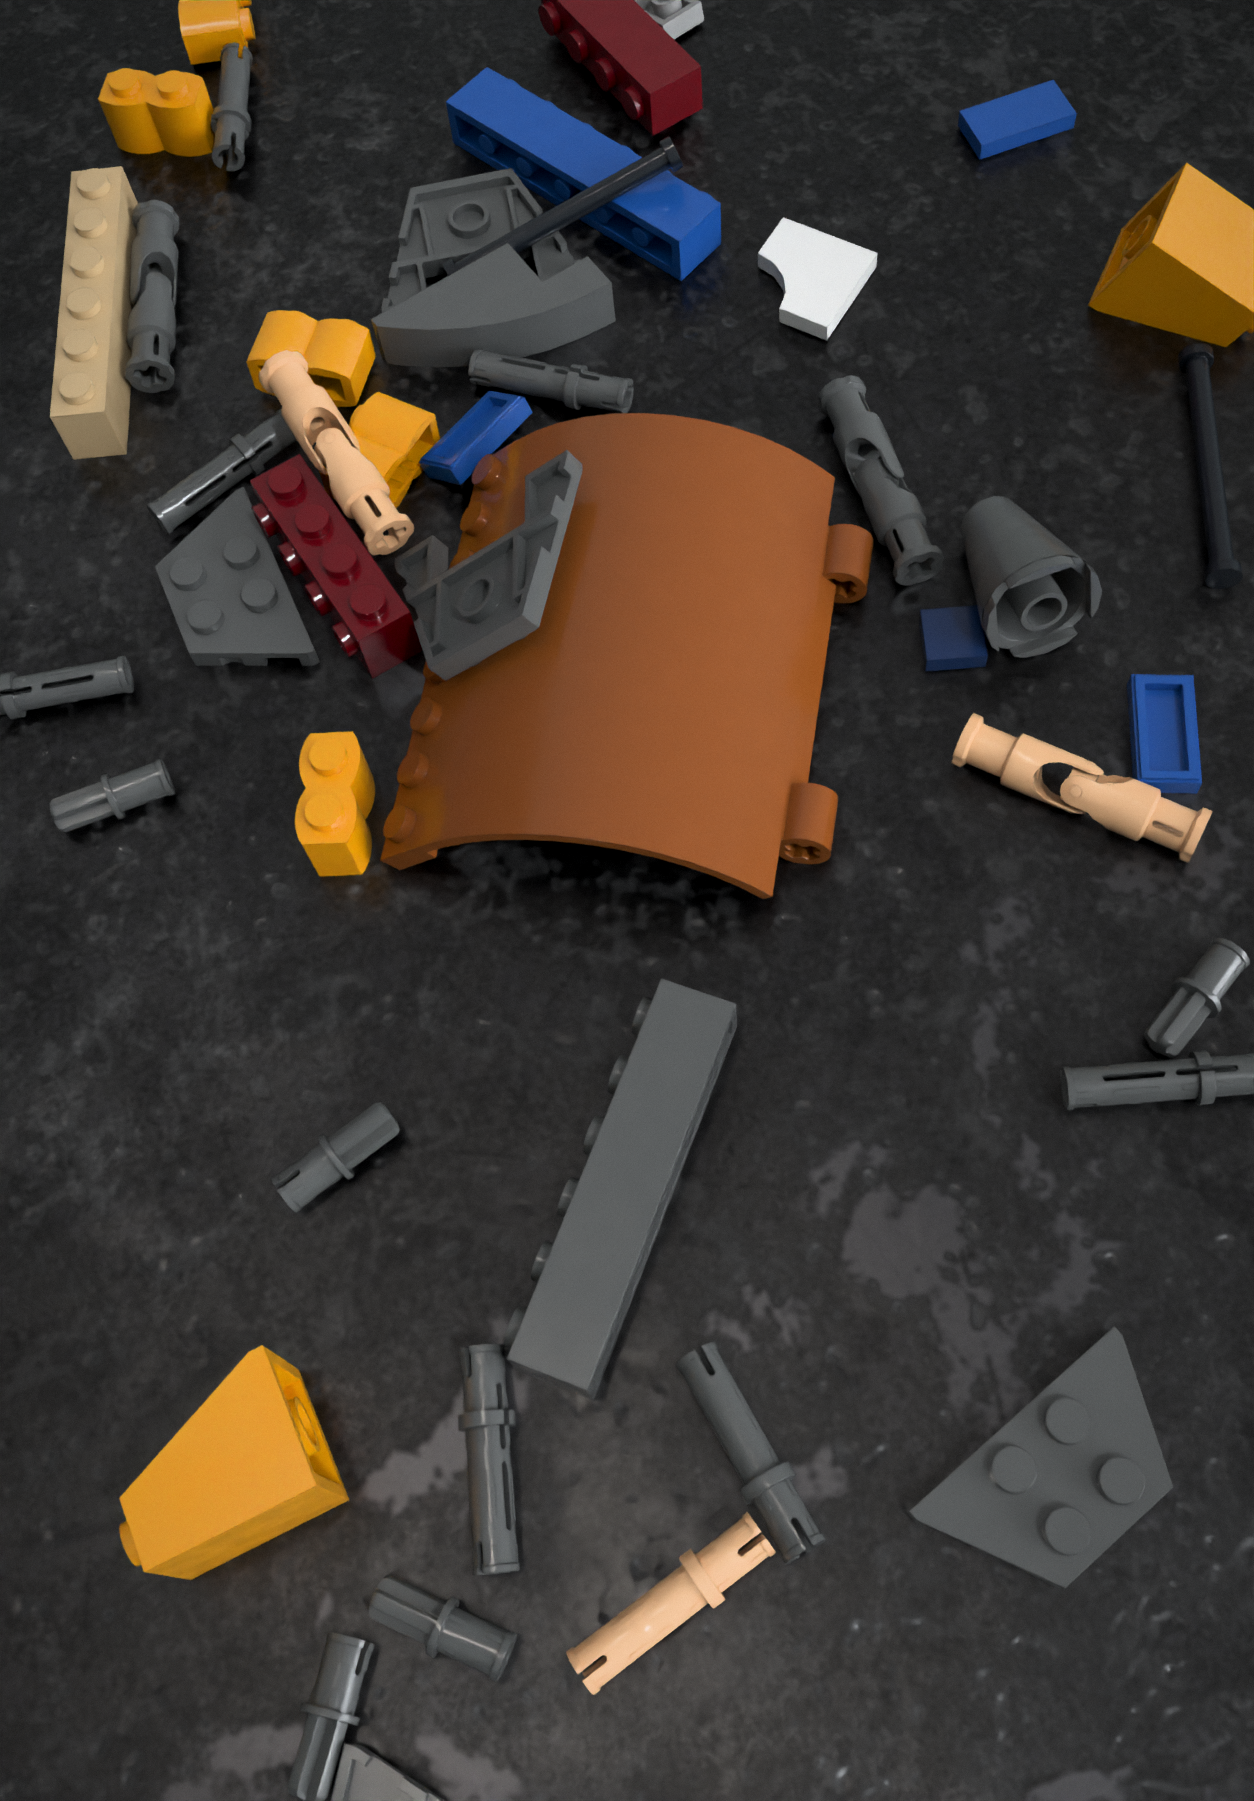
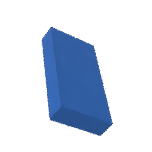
[958,79,1077,160]
[418,391,533,485]
[1127,674,1202,794]

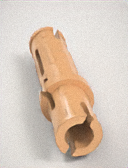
[566,1512,776,1695]

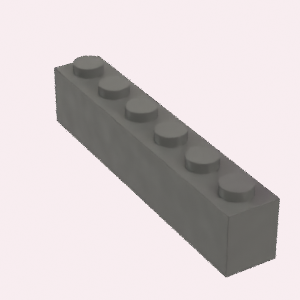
[503,978,737,1401]

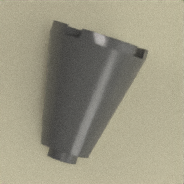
[961,496,1102,658]

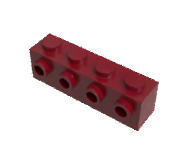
[538,0,703,136]
[250,454,423,679]

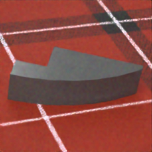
[371,243,616,368]

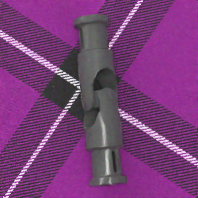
[125,200,180,393]
[817,375,944,586]

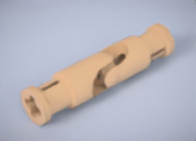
[259,350,414,555]
[951,713,1213,863]

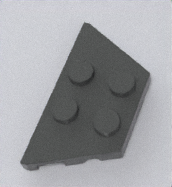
[155,487,320,666]
[907,1326,1173,1590]

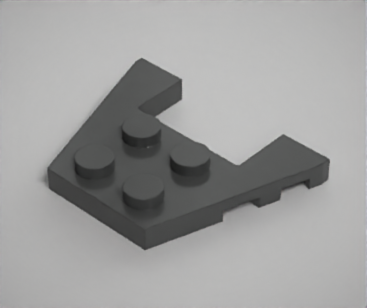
[381,168,580,313]
[395,450,583,681]

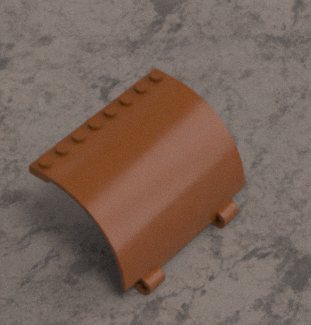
[380,413,874,899]

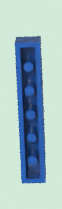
[446,67,721,281]

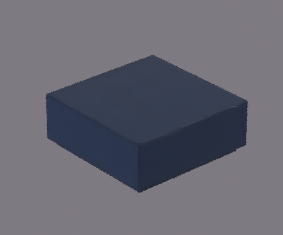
[919,605,988,671]

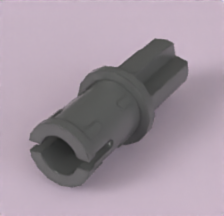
[50,758,175,832]
[1144,938,1250,1058]
[271,1102,400,1213]
[368,1576,517,1682]
[287,1632,375,1801]

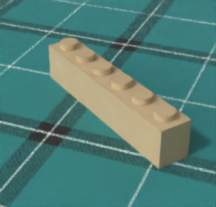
[50,166,138,460]

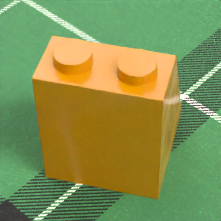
[1088,163,1254,347]
[119,1345,349,1580]

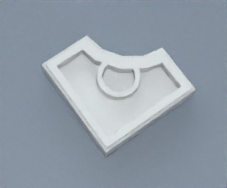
[758,217,878,341]

